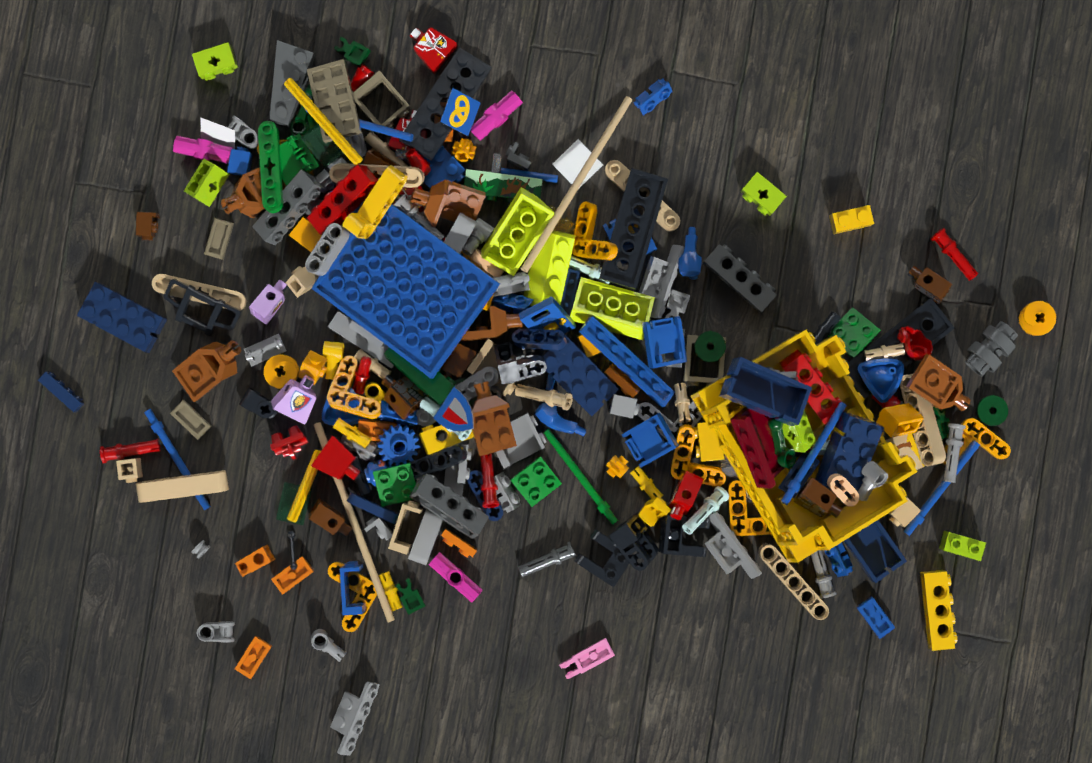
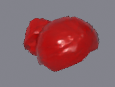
[897,326,933,361]

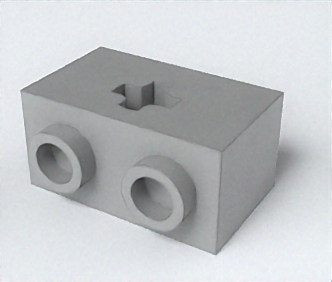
[609,394,640,418]

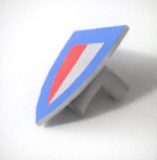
[433,387,474,431]

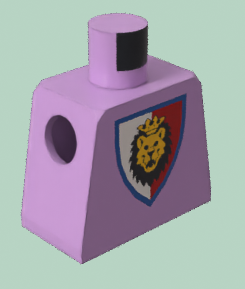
[249,280,288,325]
[271,375,316,424]

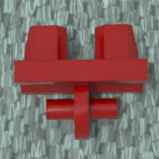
[270,425,308,460]

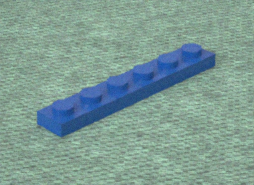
[579,316,675,408]

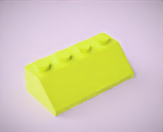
[481,187,555,276]
[523,230,576,311]
[570,277,655,340]

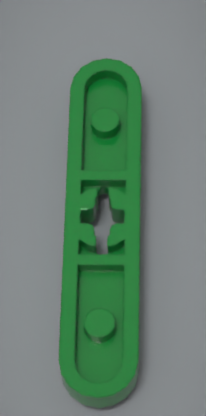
[258,121,283,213]

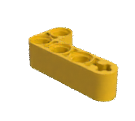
[343,165,408,239]

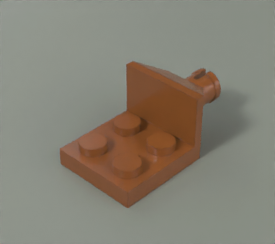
[221,162,286,218]
[410,179,486,227]
[460,306,523,342]
[172,340,241,402]
[906,354,970,411]
[471,381,517,456]

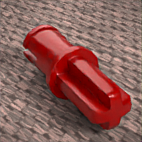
[352,356,372,394]

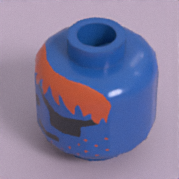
[364,459,392,486]

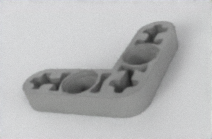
[638,401,702,443]

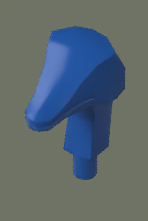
[678,227,702,280]
[535,391,586,436]

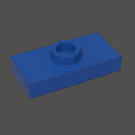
[856,596,895,639]

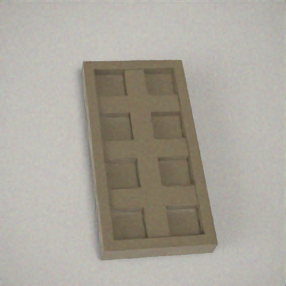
[307,59,362,143]

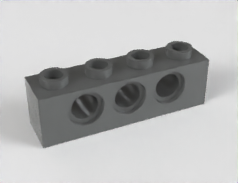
[252,169,324,246]
[703,244,777,313]
[409,474,489,539]

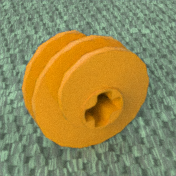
[1019,301,1056,336]
[264,354,299,389]

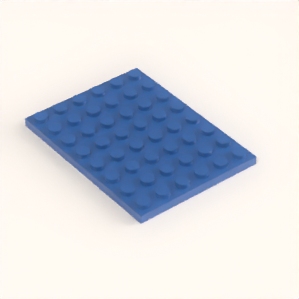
[312,204,500,379]

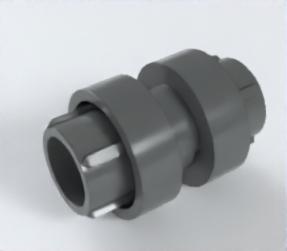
[965,321,1018,377]

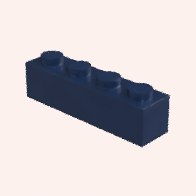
[560,269,580,316]
[38,371,84,412]

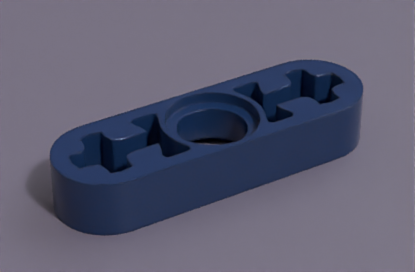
[512,329,567,350]
[467,470,503,521]
[346,492,399,524]

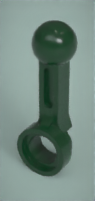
[290,85,314,139]
[768,417,796,469]

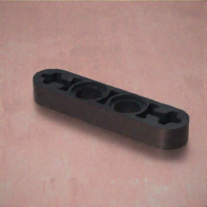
[409,445,467,480]

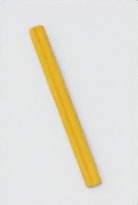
[284,78,363,166]

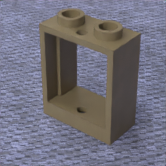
[353,71,411,128]
[683,335,726,386]

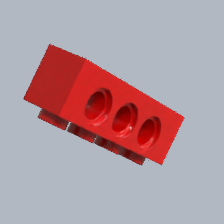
[307,164,378,235]
[779,349,842,426]

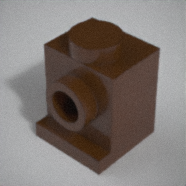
[136,212,160,241]

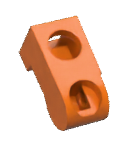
[235,545,275,577]

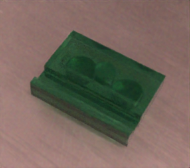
[300,124,344,168]
[276,482,312,526]

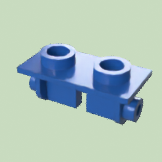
[633,78,673,116]
[492,294,533,314]
[379,400,418,427]
[824,542,853,577]

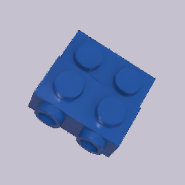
[423,146,466,188]

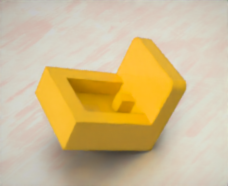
[638,497,671,527]

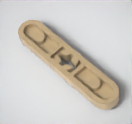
[605,160,680,232]
[329,163,425,188]
[152,274,247,310]

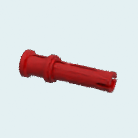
[931,228,979,281]
[100,439,160,463]
[480,453,500,508]

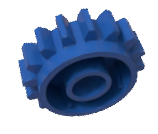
[377,424,420,466]

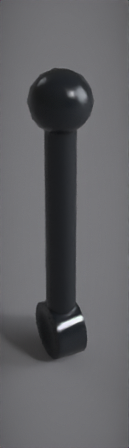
[287,531,298,570]

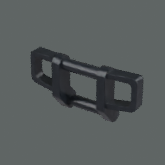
[164,279,242,336]

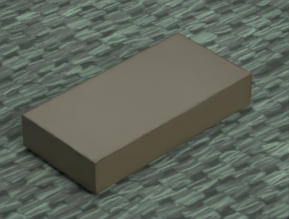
[204,218,234,260]
[170,400,212,440]

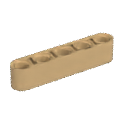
[900,373,946,466]
[136,470,229,503]
[758,544,829,620]

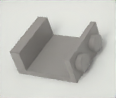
[496,413,547,468]

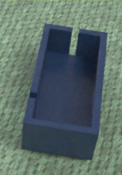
[77,282,167,353]
[538,334,619,416]
[719,357,812,426]
[815,412,884,499]
[843,520,907,583]

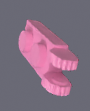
[559,638,615,679]

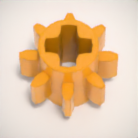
[452,138,476,162]
[606,455,629,478]

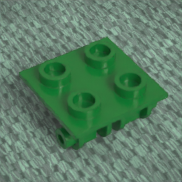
[270,134,319,186]
[828,307,881,358]
[510,456,562,507]
[373,463,417,507]

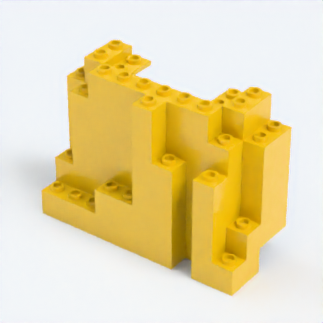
[691,329,917,563]

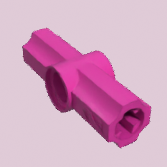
[470,91,523,141]
[173,136,234,164]
[429,552,483,602]

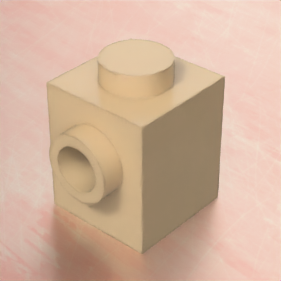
[286,266,319,298]
[116,458,143,483]
[888,497,921,527]

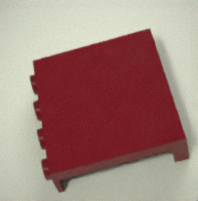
[730,407,812,489]

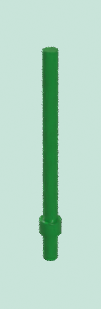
[543,429,618,525]

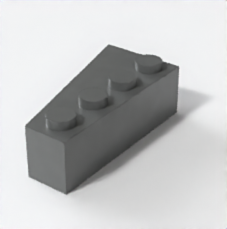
[270,40,316,128]

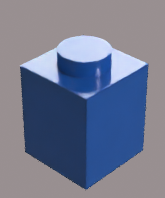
[227,147,253,176]

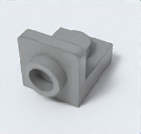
[364,516,393,540]

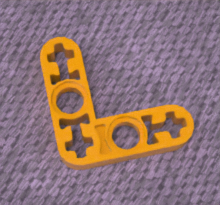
[572,201,618,260]
[327,356,381,419]
[941,418,1011,465]
[671,424,726,486]
[728,480,771,536]
[328,562,377,632]

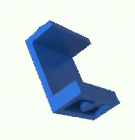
[340,561,366,615]

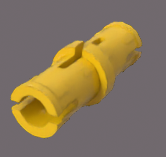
[333,418,372,448]
[630,466,663,499]
[378,571,403,611]

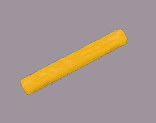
[287,450,321,522]

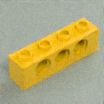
[419,424,474,455]
[920,570,957,651]

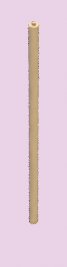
[521,96,632,273]
[314,422,395,622]

